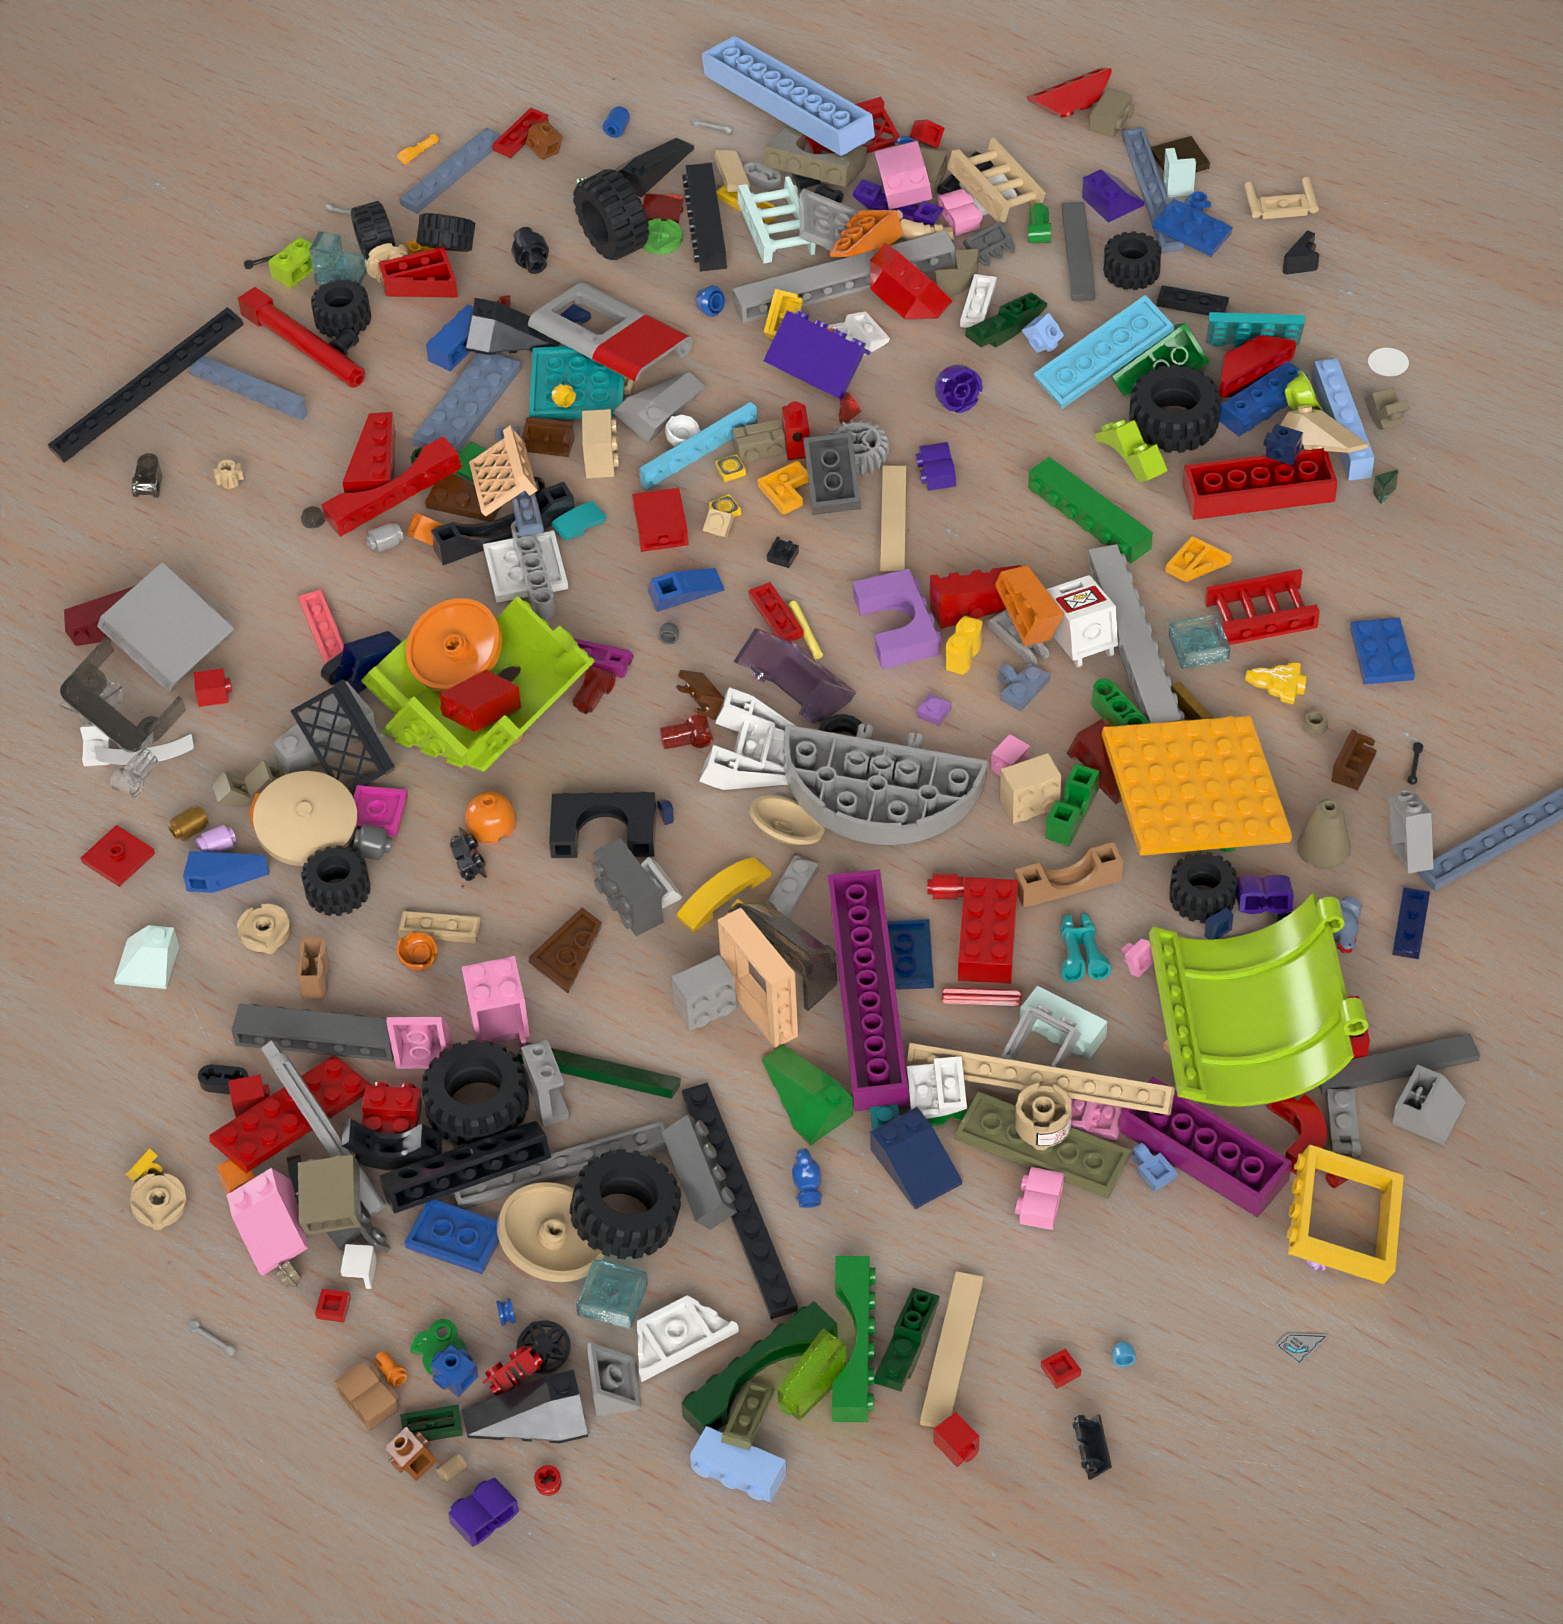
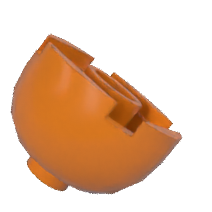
[465,791,517,843]

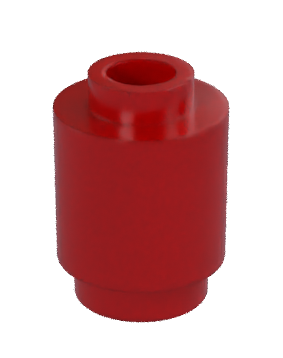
[927,873,964,900]

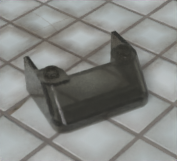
[60,637,186,753]
[728,900,837,1011]

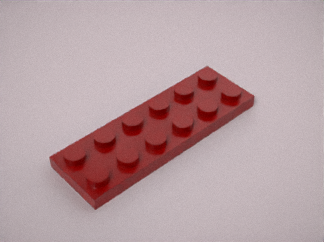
[209,1055,371,1173]

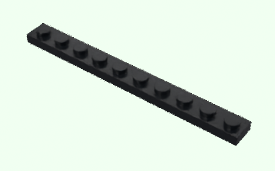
[48,307,244,463]
[682,1082,798,1319]

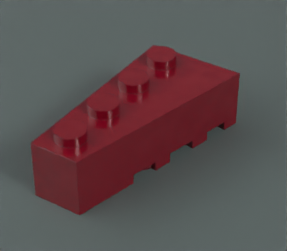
[64,586,135,646]

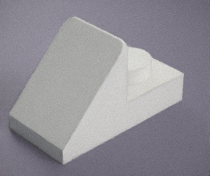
[80,723,112,766]

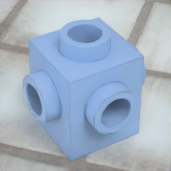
[1022,313,1064,353]

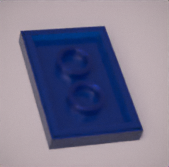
[887,919,934,990]

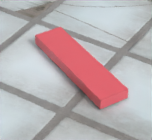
[298,589,346,664]

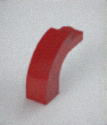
[1267,1094,1327,1175]

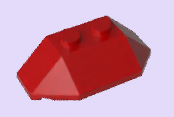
[1027,67,1112,118]
[870,243,953,320]
[1219,335,1297,399]

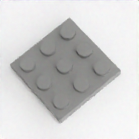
[799,188,859,250]

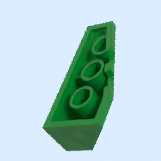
[762,1044,853,1146]

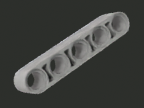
[511,520,555,620]

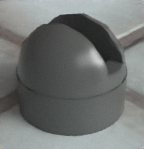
[658,622,679,644]

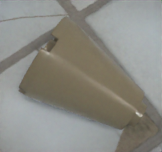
[1298,799,1351,869]

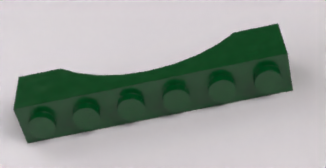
[681,1301,838,1436]

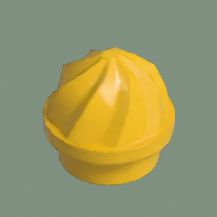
[552,384,576,408]

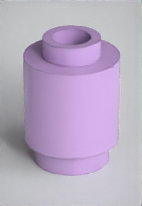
[195,824,236,853]

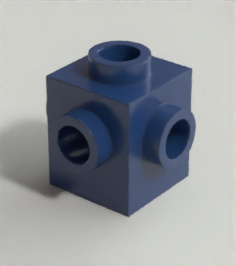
[1263,424,1303,465]

